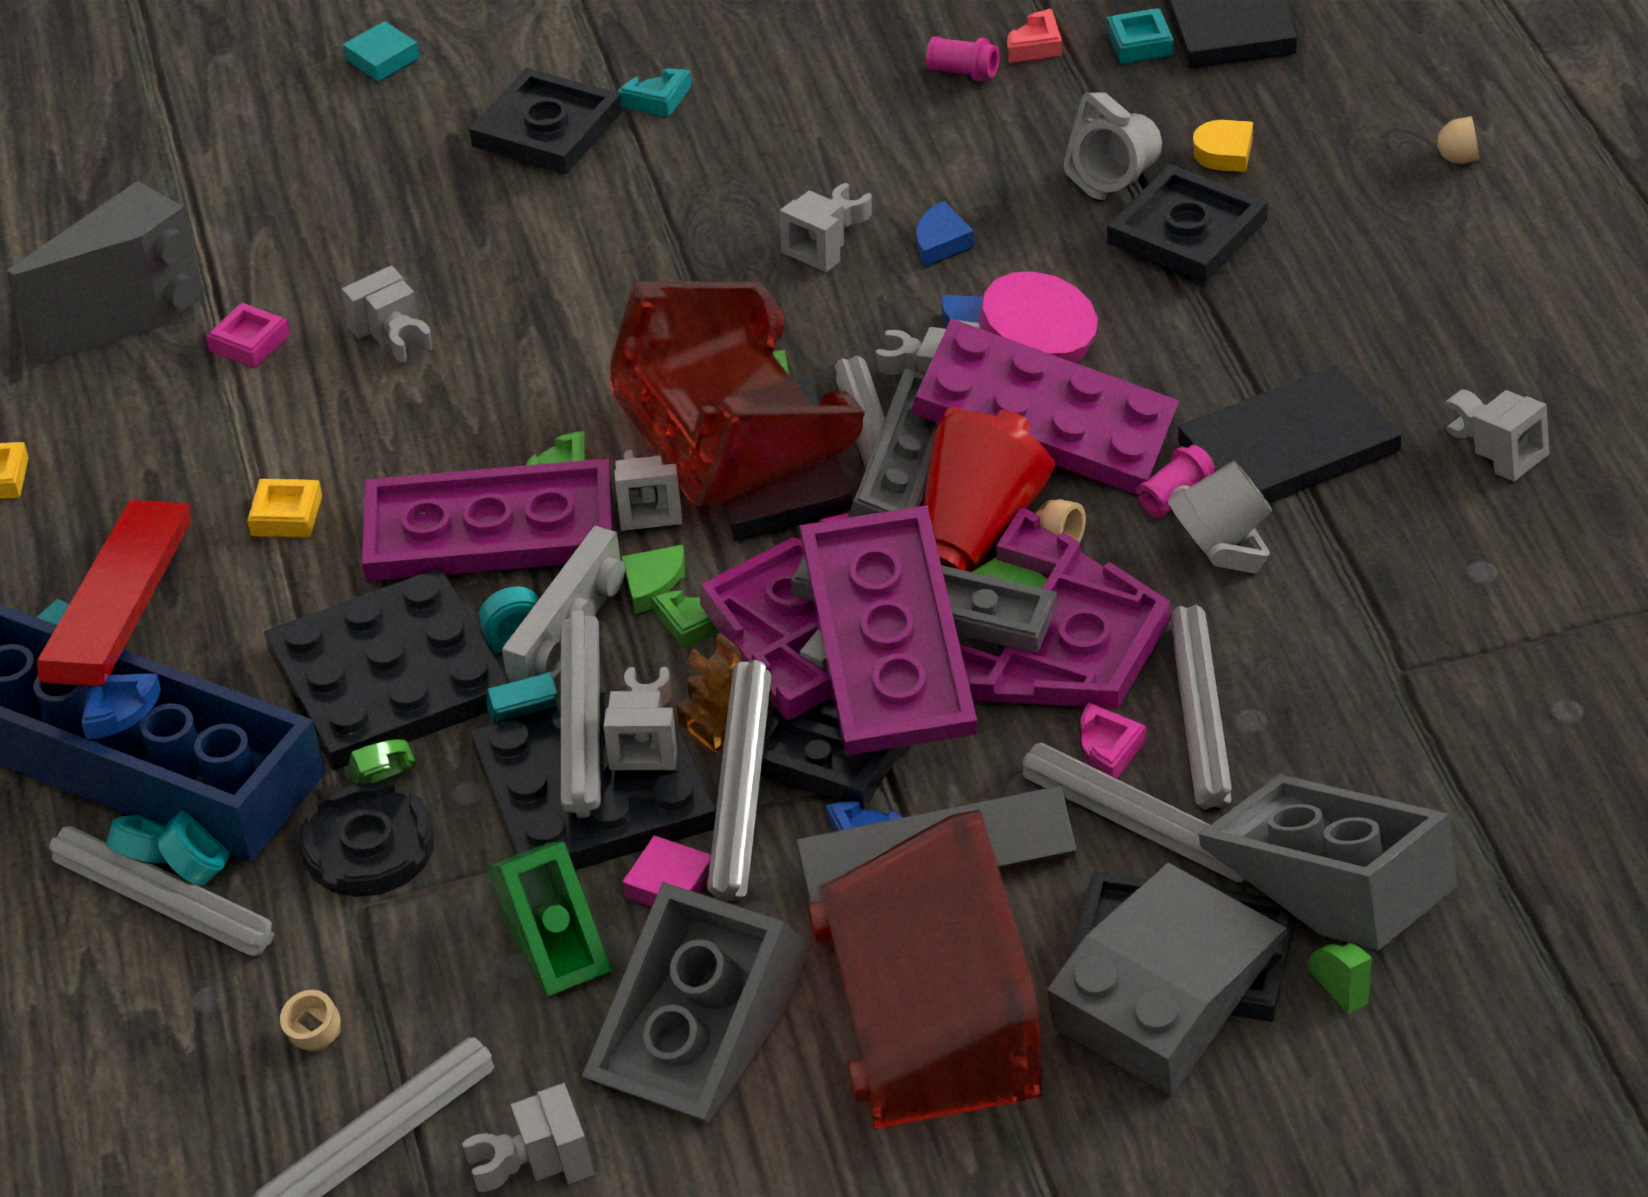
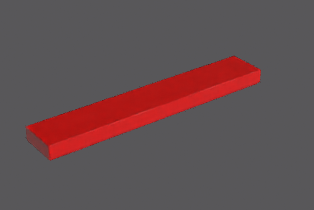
[37,500,191,686]

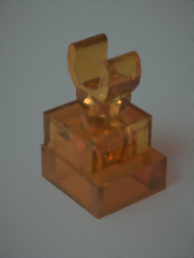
[676,633,741,753]

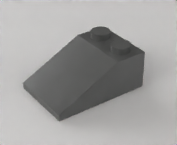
[6,181,204,365]
[1198,774,1458,951]
[1047,863,1287,1097]
[582,882,811,1123]

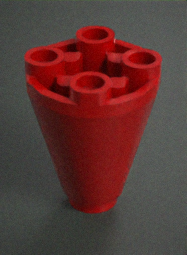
[923,407,1055,572]

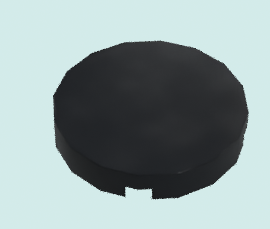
[300,782,434,897]

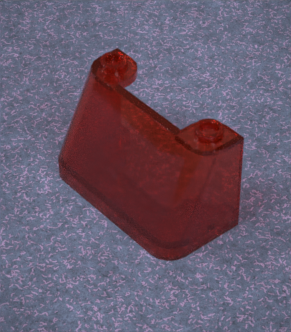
[610,281,865,506]
[807,810,1043,1129]

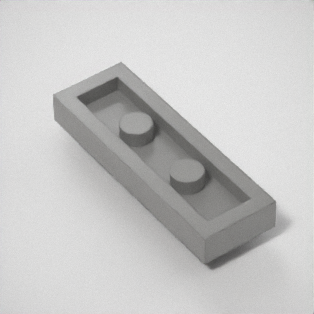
[502,526,625,683]

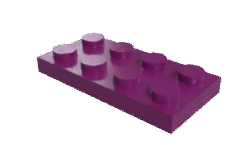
[911,318,1179,496]
[362,458,613,582]
[800,505,977,756]

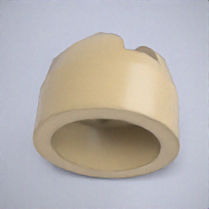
[1437,116,1480,164]
[1035,499,1086,543]
[280,990,340,1053]

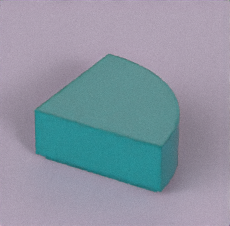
[617,69,692,118]

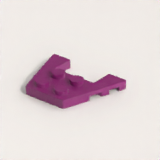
[960,508,1171,708]
[700,537,832,721]

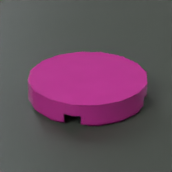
[978,271,1098,363]

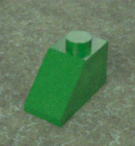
[486,842,612,996]

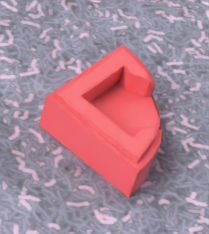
[1007,9,1062,63]

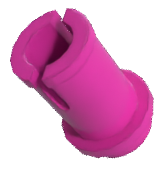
[926,36,1000,82]
[1136,445,1215,519]

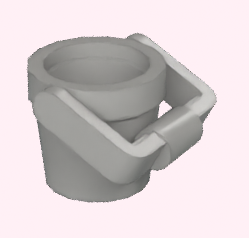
[1064,92,1162,200]
[1167,461,1272,573]

